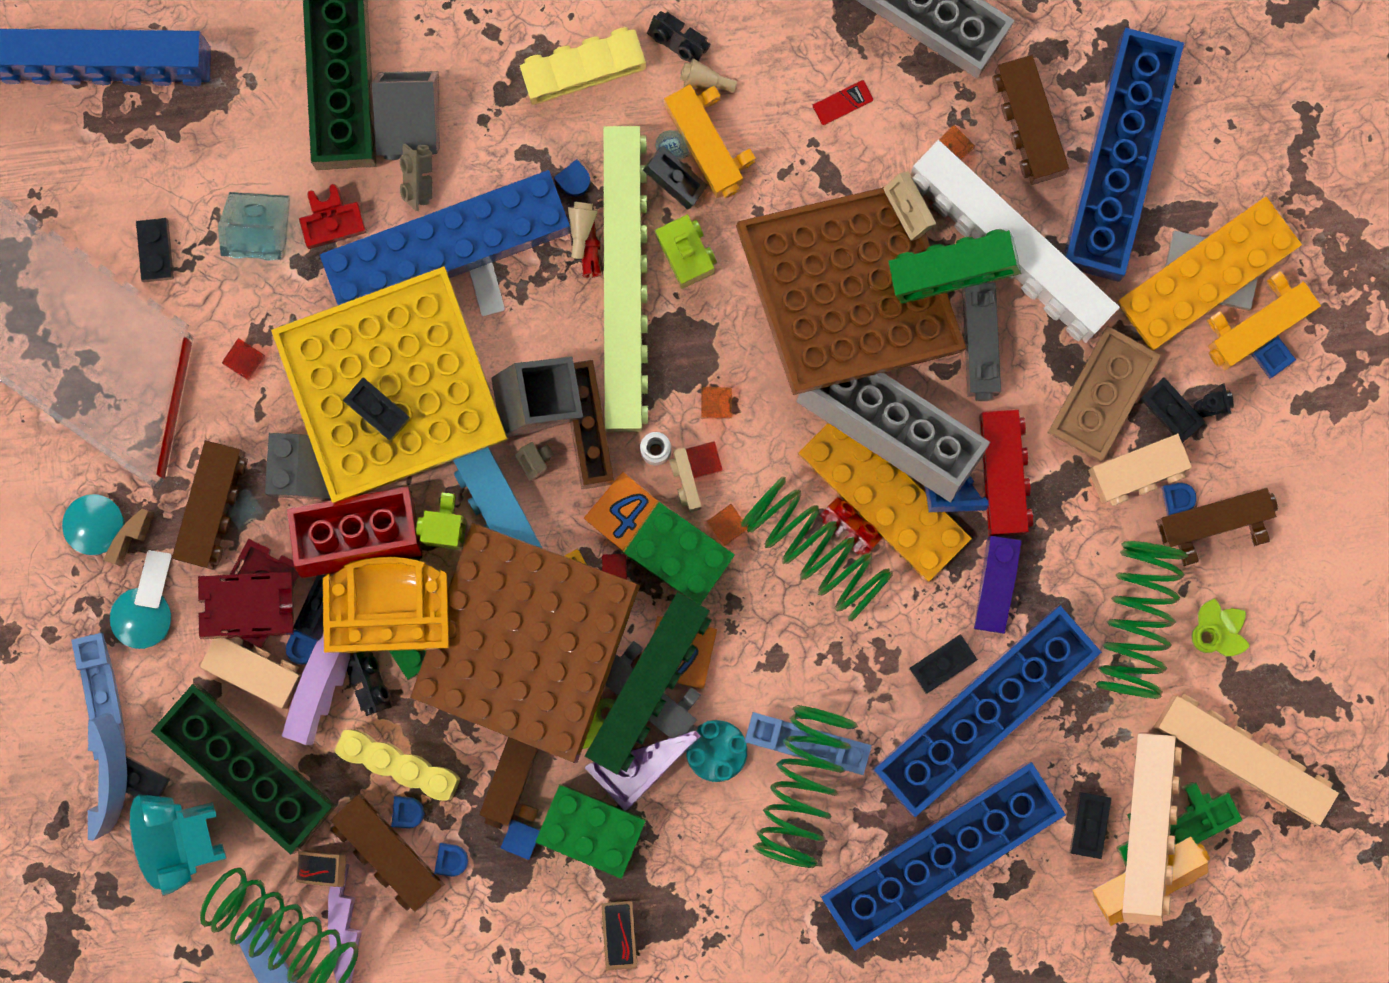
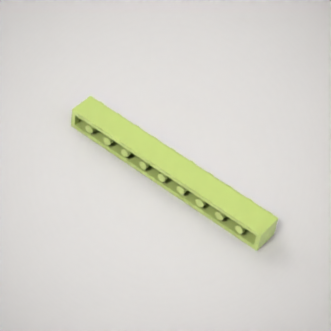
[603,126,648,432]

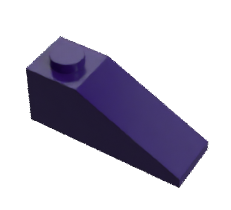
[974,536,1021,634]

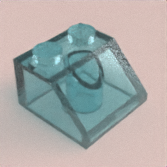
[218,192,290,261]

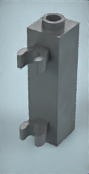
[962,282,1001,401]
[605,641,701,738]

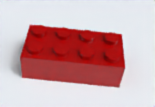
[287,486,422,578]

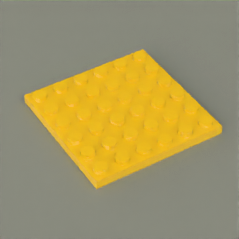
[271,266,508,503]

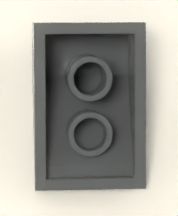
[265,433,363,500]

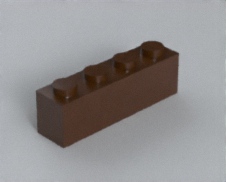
[992,54,1070,185]
[570,360,614,490]
[171,440,248,570]
[330,794,445,912]

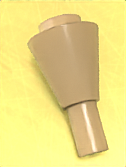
[680,58,737,93]
[568,202,598,259]

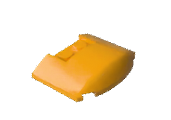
[323,557,449,653]

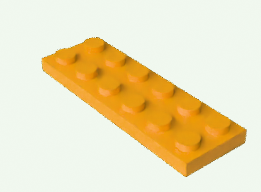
[1116,196,1302,351]
[798,423,972,582]

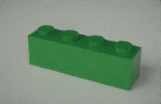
[888,229,1021,304]

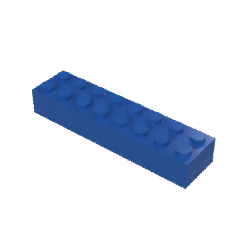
[1064,27,1184,282]
[0,29,211,86]
[319,170,571,305]
[871,605,1102,817]
[820,761,1066,951]

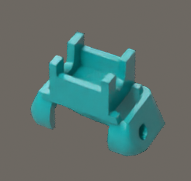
[129,794,226,896]

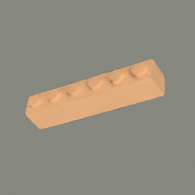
[1153,694,1339,825]
[1122,734,1182,926]

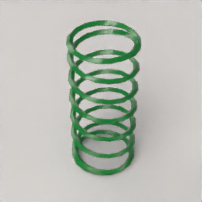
[741,477,893,622]
[1095,541,1188,699]
[753,705,858,868]
[200,868,358,983]

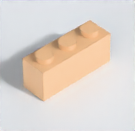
[1088,434,1192,506]
[200,632,302,709]

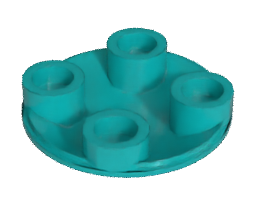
[62,494,125,556]
[110,588,171,649]
[686,720,748,782]

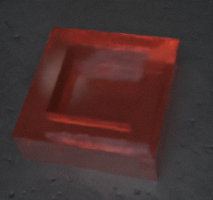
[222,338,265,380]
[686,441,723,479]

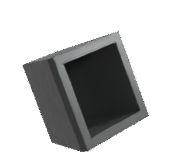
[372,71,440,160]
[491,357,583,437]

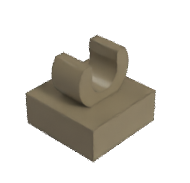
[515,442,554,481]

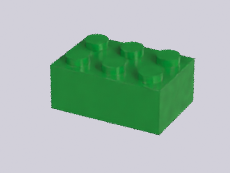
[622,502,735,605]
[535,784,646,879]

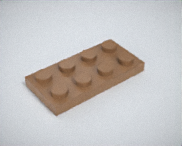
[1047,326,1161,462]

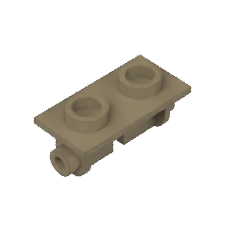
[400,144,432,211]

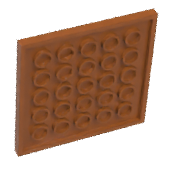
[736,187,966,395]
[410,523,640,763]

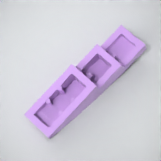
[282,631,351,745]
[328,864,362,983]

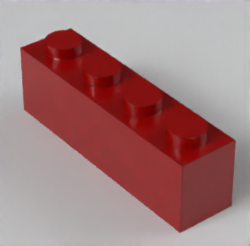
[979,410,1033,537]

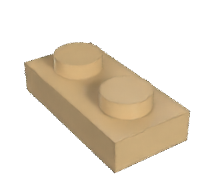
[883,171,936,241]
[669,447,702,512]

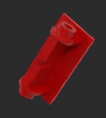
[820,497,883,555]

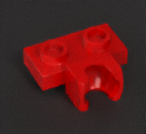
[299,184,367,249]

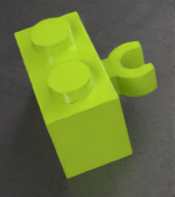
[655,214,717,289]
[416,492,467,550]

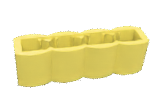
[520,27,647,105]
[334,730,461,801]

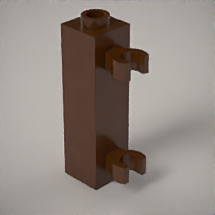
[1156,487,1278,566]
[479,737,539,829]

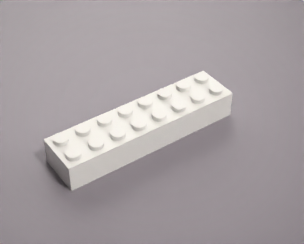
[910,140,1120,343]

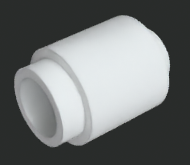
[640,432,671,466]

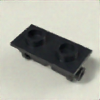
[647,11,711,62]
[1193,383,1234,421]
[347,652,392,716]

